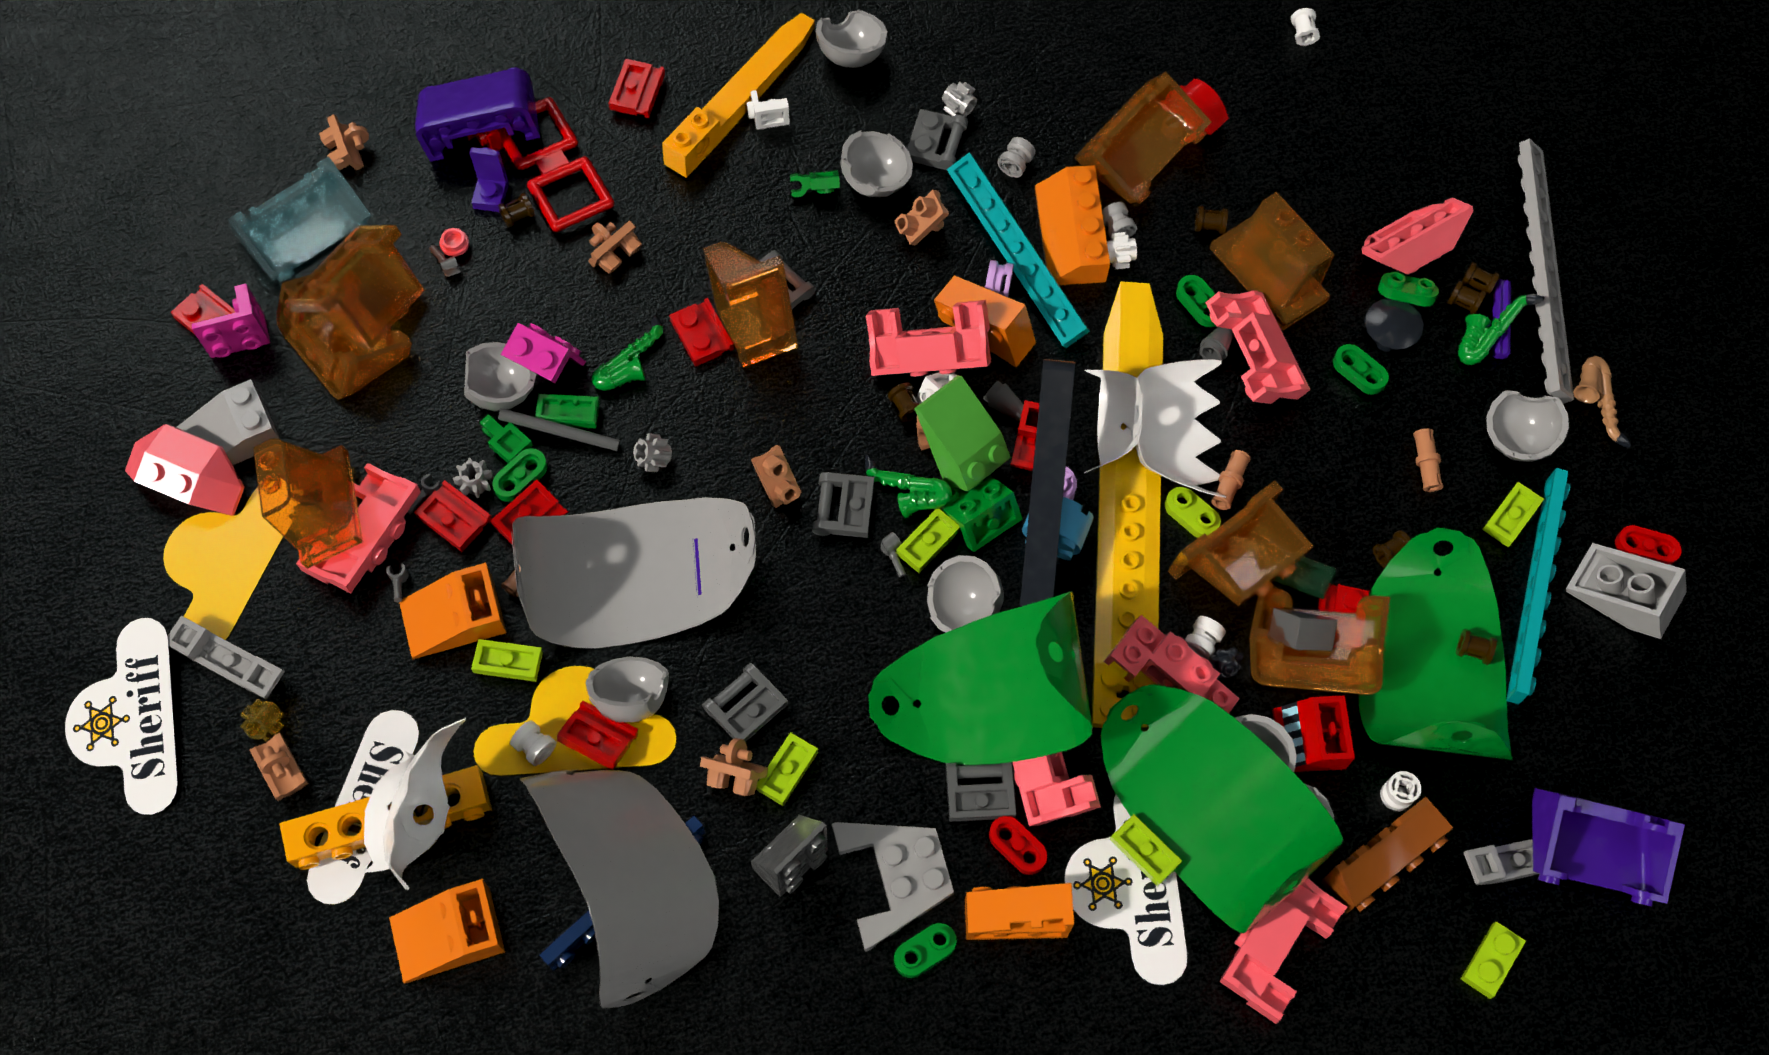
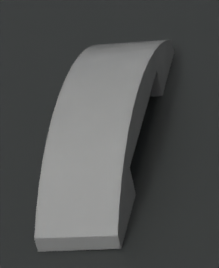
[167,616,285,699]
[1463,839,1539,885]

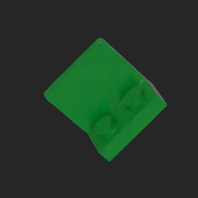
[939,475,1023,552]

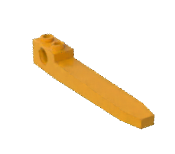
[662,13,815,178]

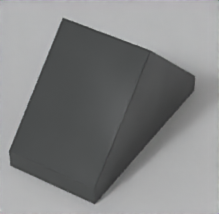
[1268,607,1338,651]

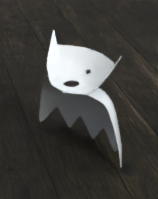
[1084,359,1226,498]
[364,718,466,890]

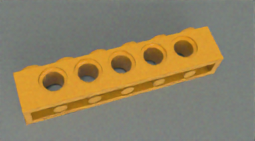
[279,765,492,870]

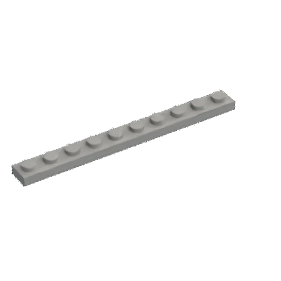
[1518,138,1574,403]

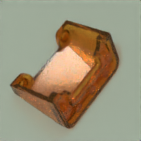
[1074,72,1211,204]
[276,264,412,399]
[1250,587,1390,695]

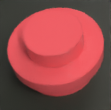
[439,228,469,257]

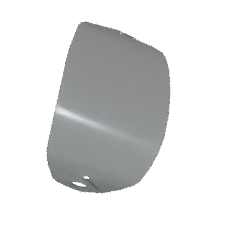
[511,497,756,648]
[519,769,719,1008]

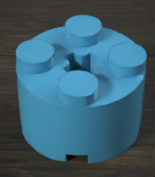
[1022,497,1094,560]

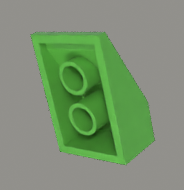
[914,375,1011,492]

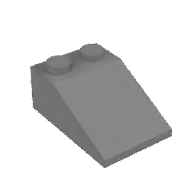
[176,379,282,465]
[1566,543,1687,639]

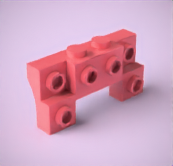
[1205,290,1310,404]
[866,300,991,377]
[296,463,421,594]
[1103,615,1240,713]
[1013,752,1101,826]
[1219,878,1347,1024]

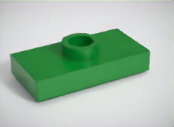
[535,394,600,429]

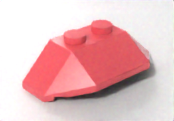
[1362,198,1473,275]
[125,424,245,516]

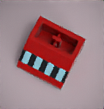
[1272,695,1355,772]

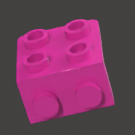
[500,323,586,383]

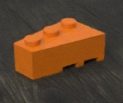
[934,275,1036,367]
[965,883,1074,940]

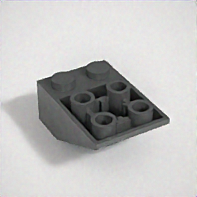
[751,815,828,897]

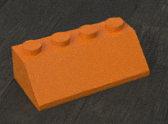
[1035,165,1110,285]

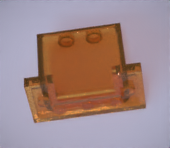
[1210,192,1334,330]
[284,225,425,349]
[703,242,798,367]
[254,438,363,569]
[1168,480,1313,606]

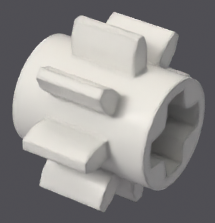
[1107,232,1137,269]

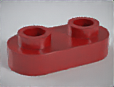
[1615,525,1682,565]
[989,816,1047,875]

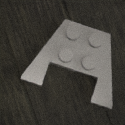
[832,822,954,951]

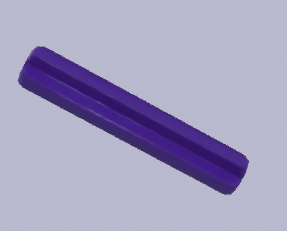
[1492,279,1511,360]

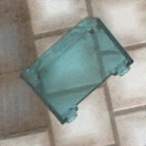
[228,156,371,283]

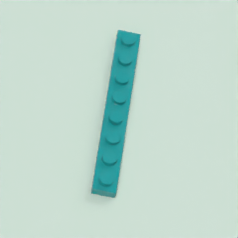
[946,152,1090,348]
[1506,468,1570,704]

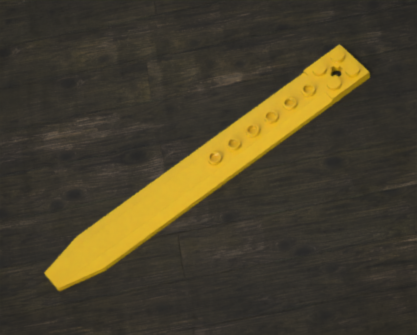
[1092,282,1163,731]

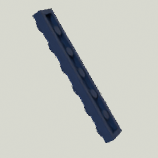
[540,816,705,971]

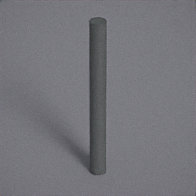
[498,409,620,451]

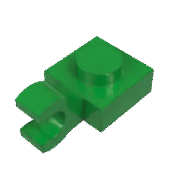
[790,171,840,197]
[479,415,533,463]

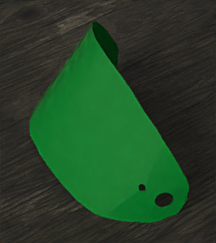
[1358,528,1513,760]
[869,591,1092,765]
[1101,684,1343,933]

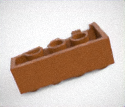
[1320,797,1453,914]

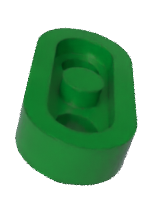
[1378,272,1439,307]
[1176,275,1216,327]
[1333,344,1389,395]
[492,448,547,502]
[894,923,957,978]

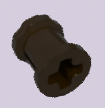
[497,193,535,228]
[1195,206,1228,234]
[1462,262,1500,298]
[1447,280,1486,314]
[888,382,921,423]
[1373,530,1411,569]
[1456,629,1497,665]

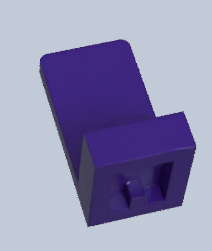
[470,148,509,212]

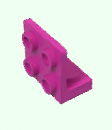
[192,284,270,358]

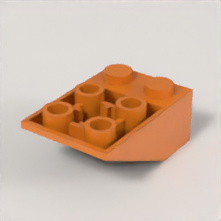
[399,563,507,659]
[389,879,505,984]

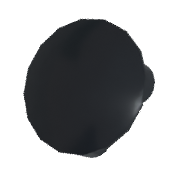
[1364,298,1424,352]

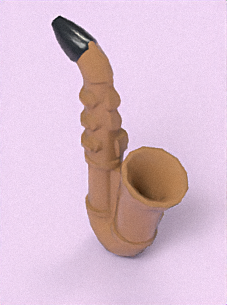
[1573,356,1631,448]

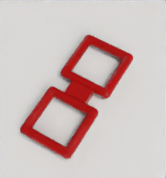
[497,97,615,232]

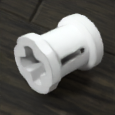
[1291,8,1320,46]

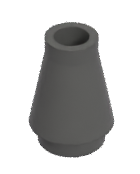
[1200,327,1234,361]
[983,381,1024,423]

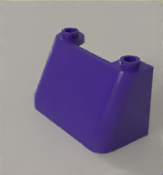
[415,67,540,162]
[1532,788,1685,906]

